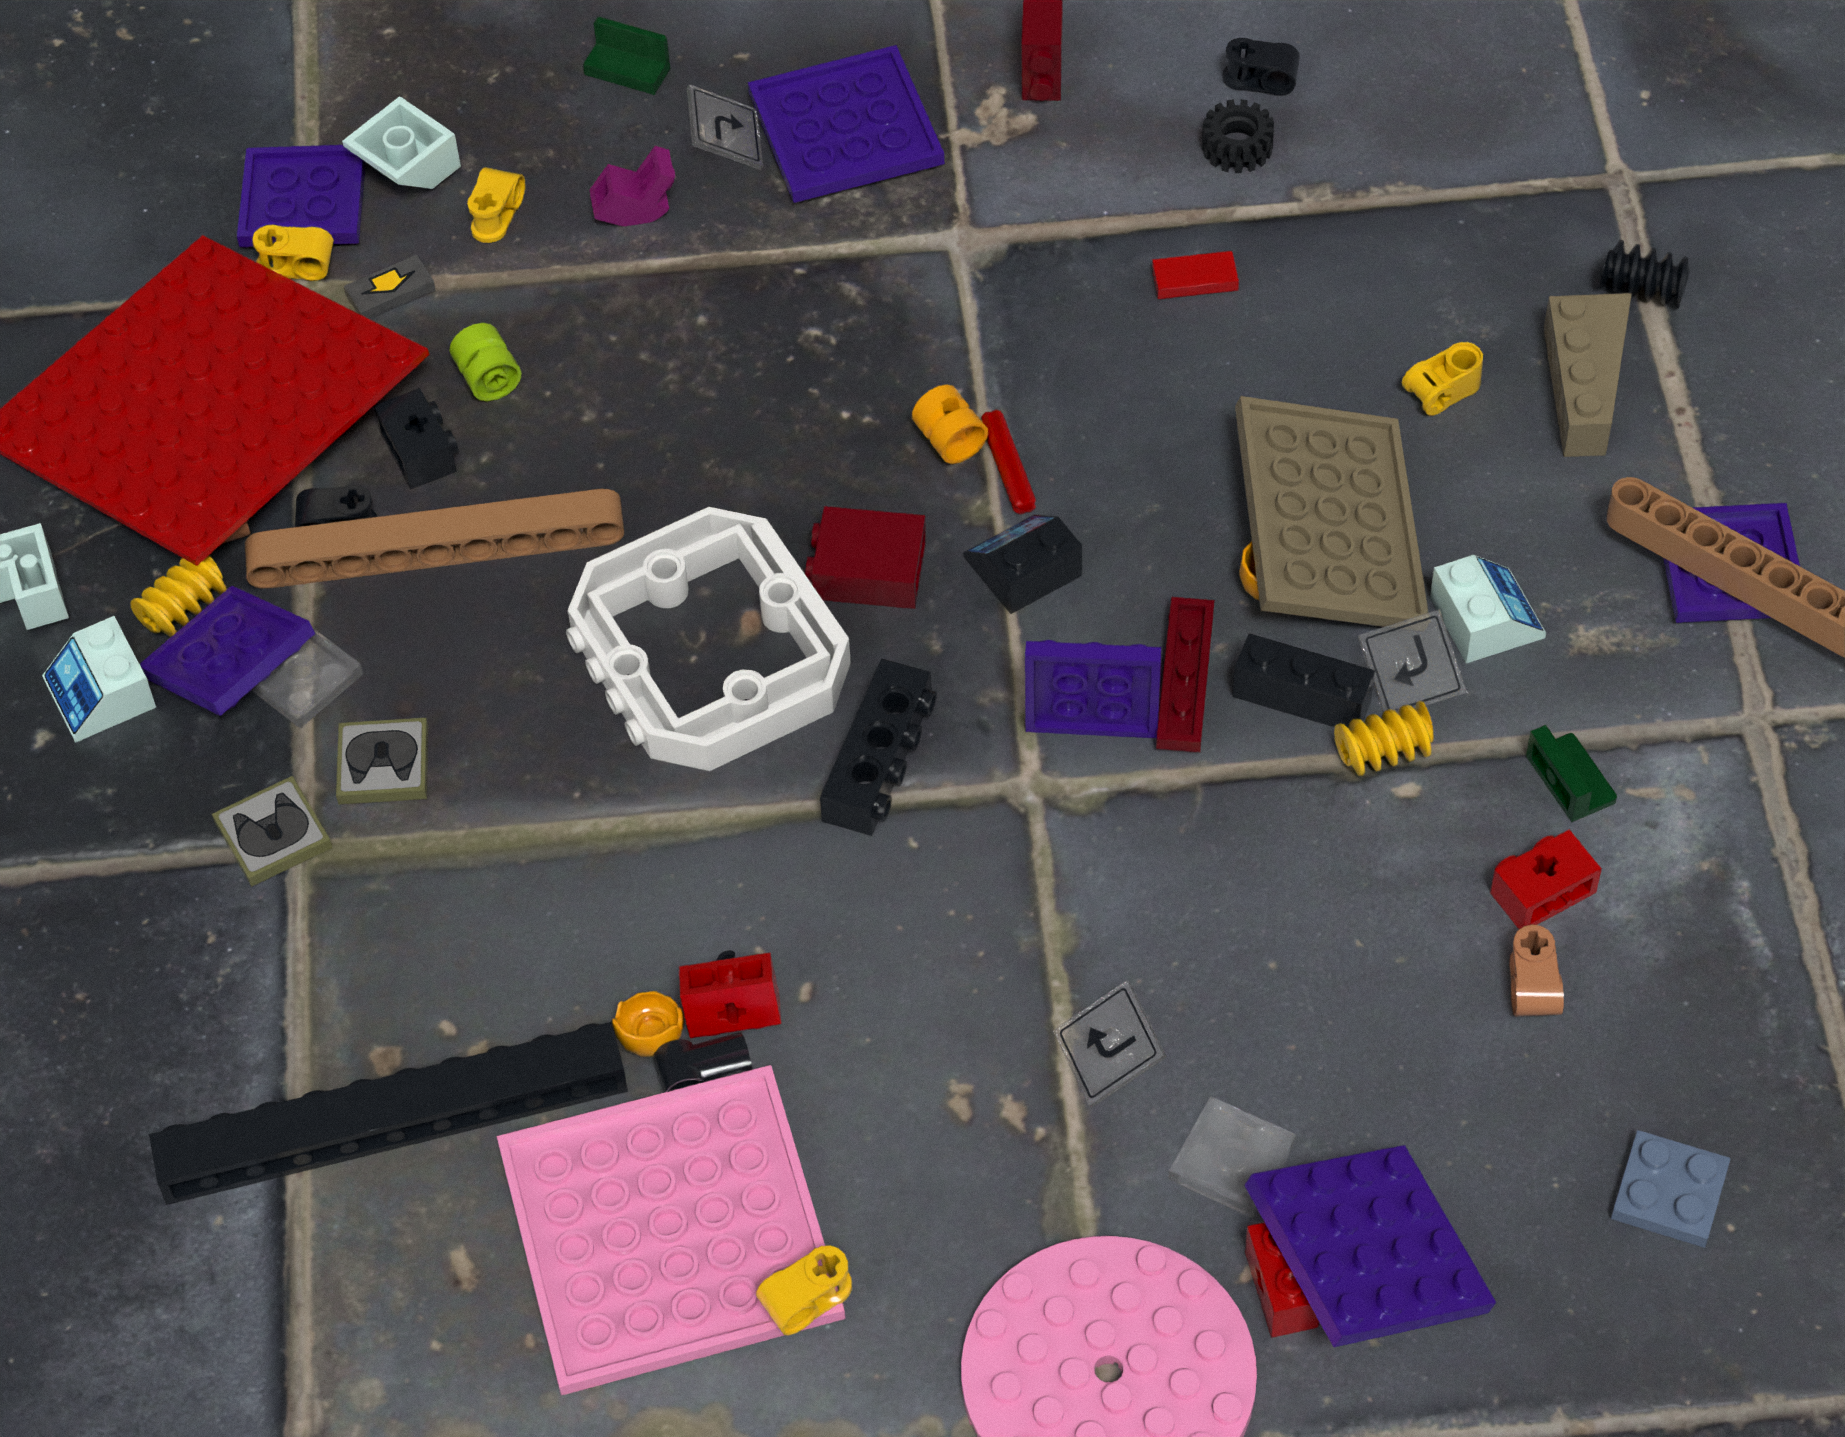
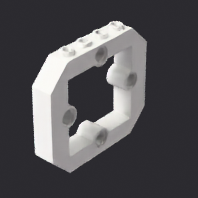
[566,507,851,771]

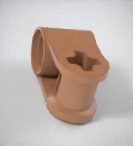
[1509,925,1564,1017]

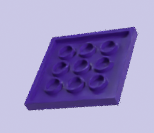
[748,45,945,203]
[1244,1145,1496,1347]

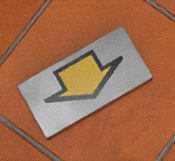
[344,255,436,319]

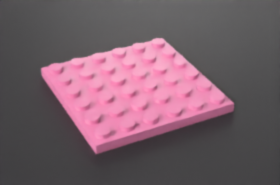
[497,1065,845,1396]

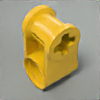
[467,167,525,243]
[252,225,334,281]
[1402,342,1483,416]
[756,1245,852,1335]

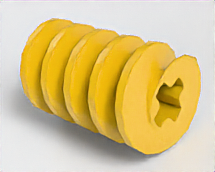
[130,556,227,637]
[1334,701,1434,776]

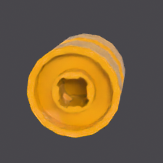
[912,384,988,464]

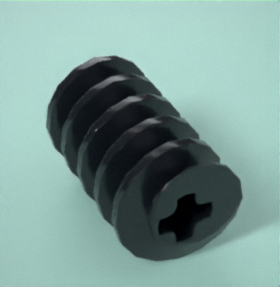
[1599,240,1690,309]

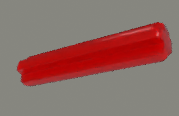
[981,409,1036,515]

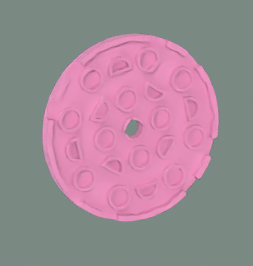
[961,1236,1257,1437]

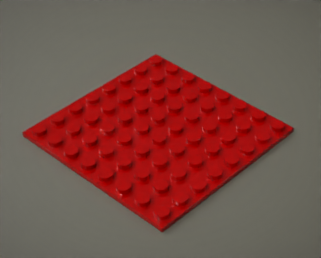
[0,235,430,566]

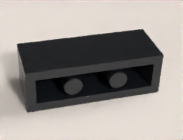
[1233,633,1375,728]

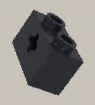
[374,388,459,490]

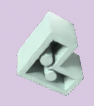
[0,523,69,630]

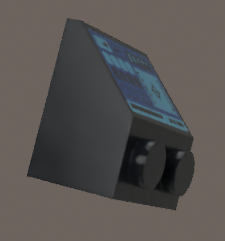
[964,514,1082,614]

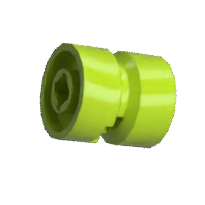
[449,323,522,401]

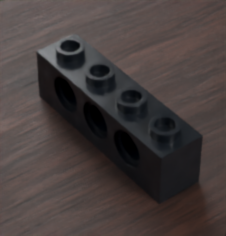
[820,658,937,836]

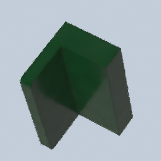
[583,17,671,95]
[1526,725,1617,823]

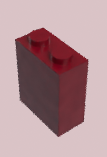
[1022,0,1063,101]
[805,506,926,609]

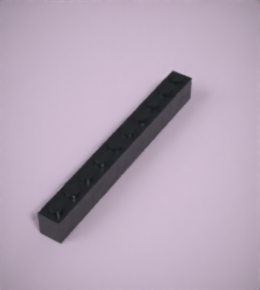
[149,1022,628,1205]

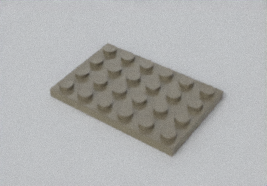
[1235,396,1430,632]

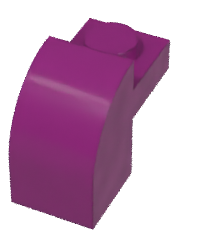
[589,146,675,226]

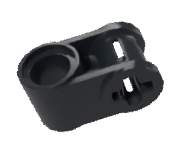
[1222,38,1300,95]
[295,485,377,527]

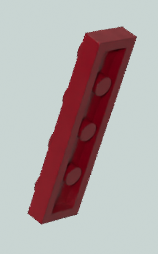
[1156,597,1215,753]

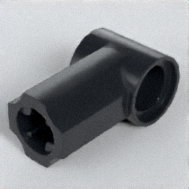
[653,1032,752,1093]

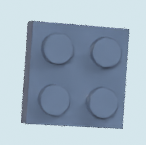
[1611,1130,1731,1248]

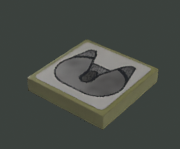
[336,718,428,805]
[212,776,332,887]

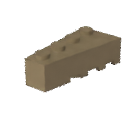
[1544,293,1632,457]

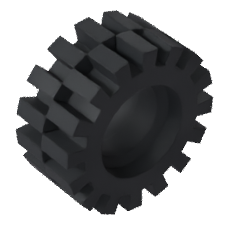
[1202,99,1274,173]

